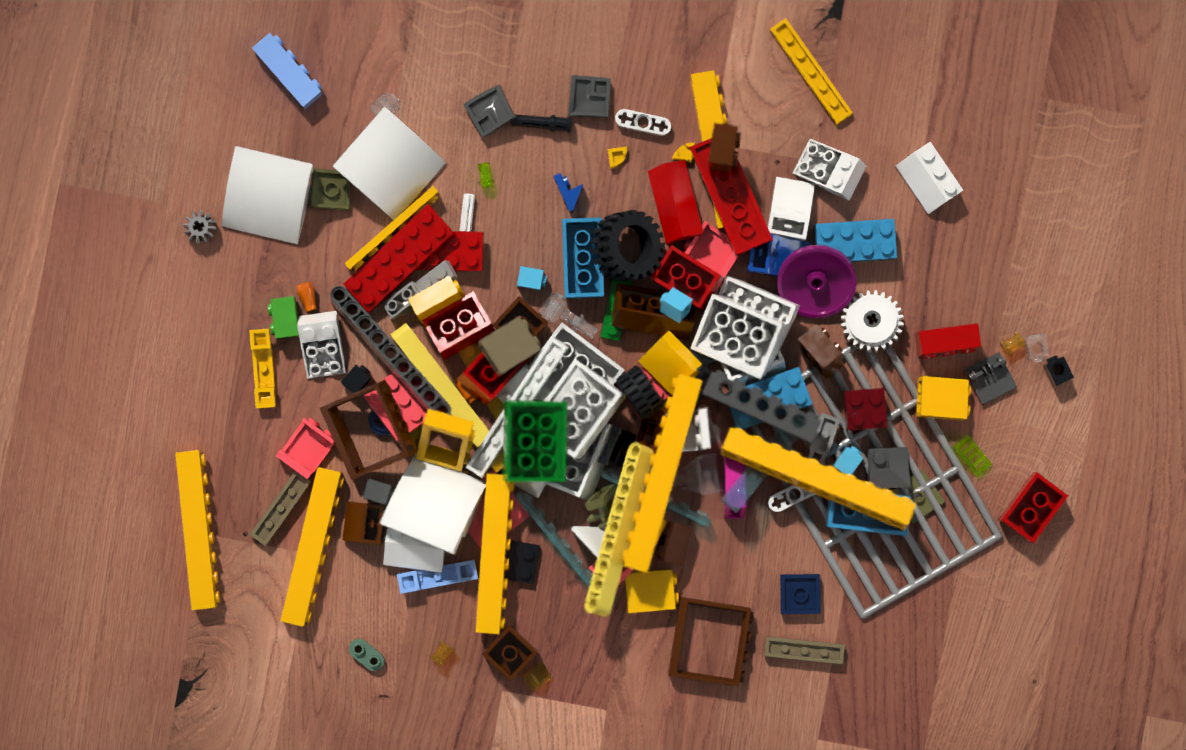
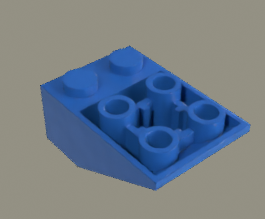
[747,234,811,277]

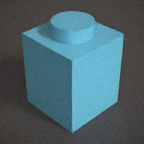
[517,266,547,291]
[660,287,693,323]
[832,446,863,475]

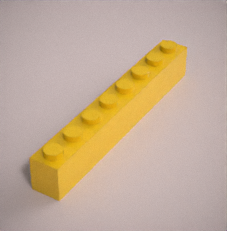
[690,70,727,230]
[175,450,220,610]
[281,467,345,627]
[476,474,515,634]

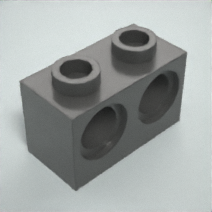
[363,479,395,505]

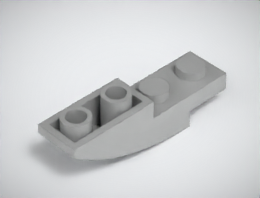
[382,260,458,320]

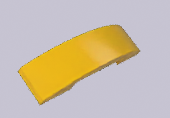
[249,329,276,408]

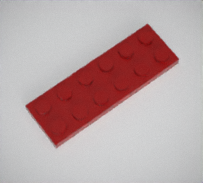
[690,138,773,256]
[343,204,455,313]

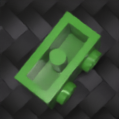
[268,296,299,340]

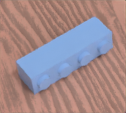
[252,33,323,109]

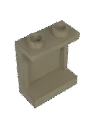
[477,316,541,377]

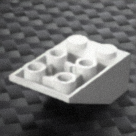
[793,139,866,200]
[767,177,815,241]
[297,311,346,379]

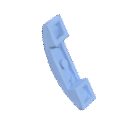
[397,560,478,594]

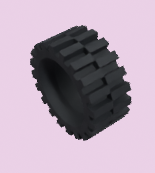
[591,210,665,282]

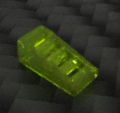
[952,434,992,477]

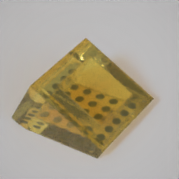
[522,662,553,691]

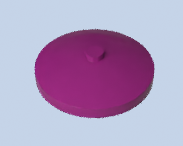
[777,245,857,318]

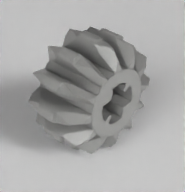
[183,210,217,244]

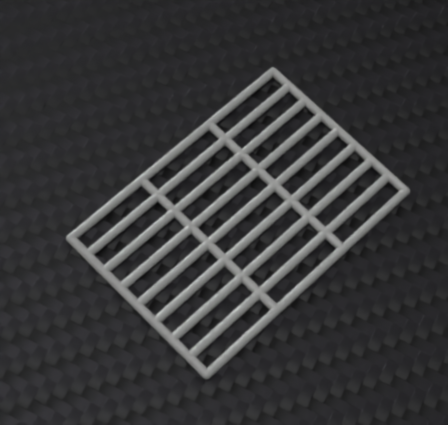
[749,344,1003,619]

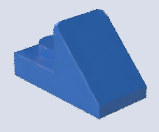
[553,173,583,213]

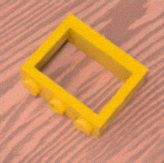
[416,409,476,472]

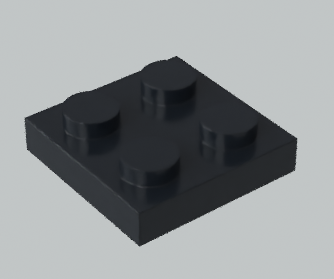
[504,540,539,584]

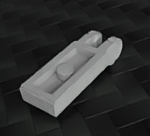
[807,413,841,465]

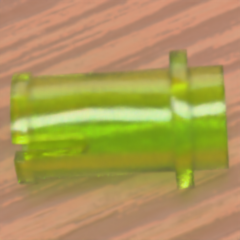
[478,163,494,188]

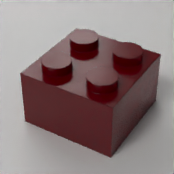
[843,388,887,431]

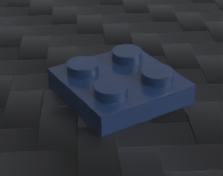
[780,574,821,614]

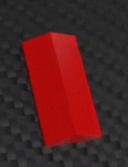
[648,160,704,245]

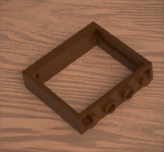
[320,379,417,480]
[668,596,754,687]

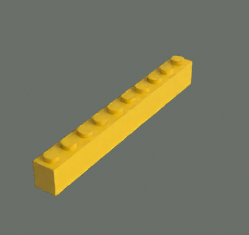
[621,374,702,573]
[720,428,916,531]

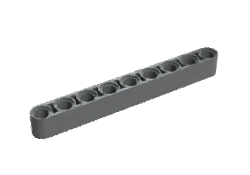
[330,286,451,415]

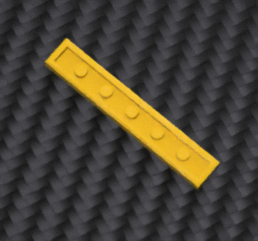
[770,18,853,125]

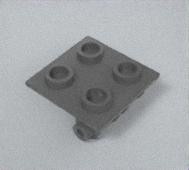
[964,352,1017,405]

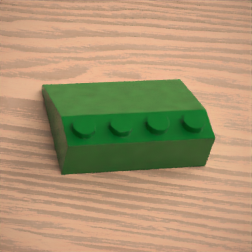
[503,400,567,482]

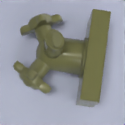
[585,483,617,529]

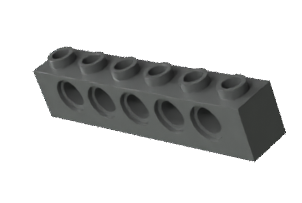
[702,370,821,443]

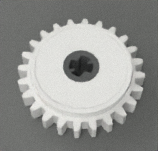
[841,290,904,353]

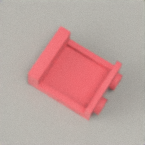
[683,221,739,278]
[276,417,335,479]

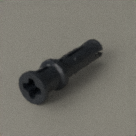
[512,114,572,134]

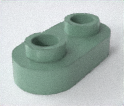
[349,639,385,671]

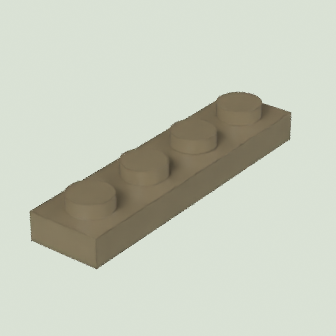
[250,471,312,546]
[764,636,845,665]

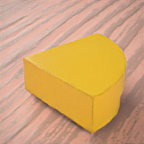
[672,143,695,163]
[608,147,627,169]

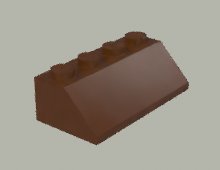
[612,283,694,340]

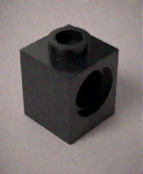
[1043,355,1074,387]
[341,365,372,393]

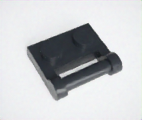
[598,425,636,472]

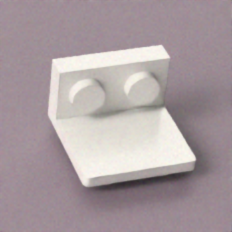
[664,408,711,452]

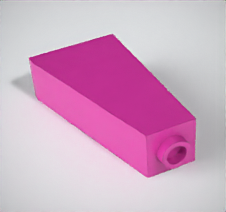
[724,456,746,519]

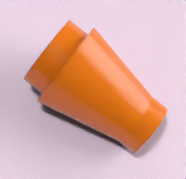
[296,281,317,311]

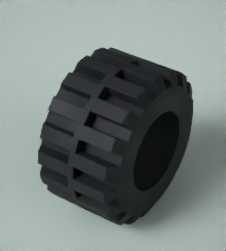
[616,365,664,419]

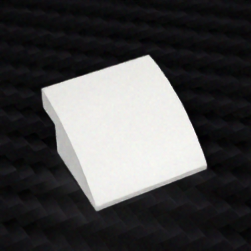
[333,107,446,220]
[222,146,314,244]
[690,276,800,379]
[380,454,486,554]

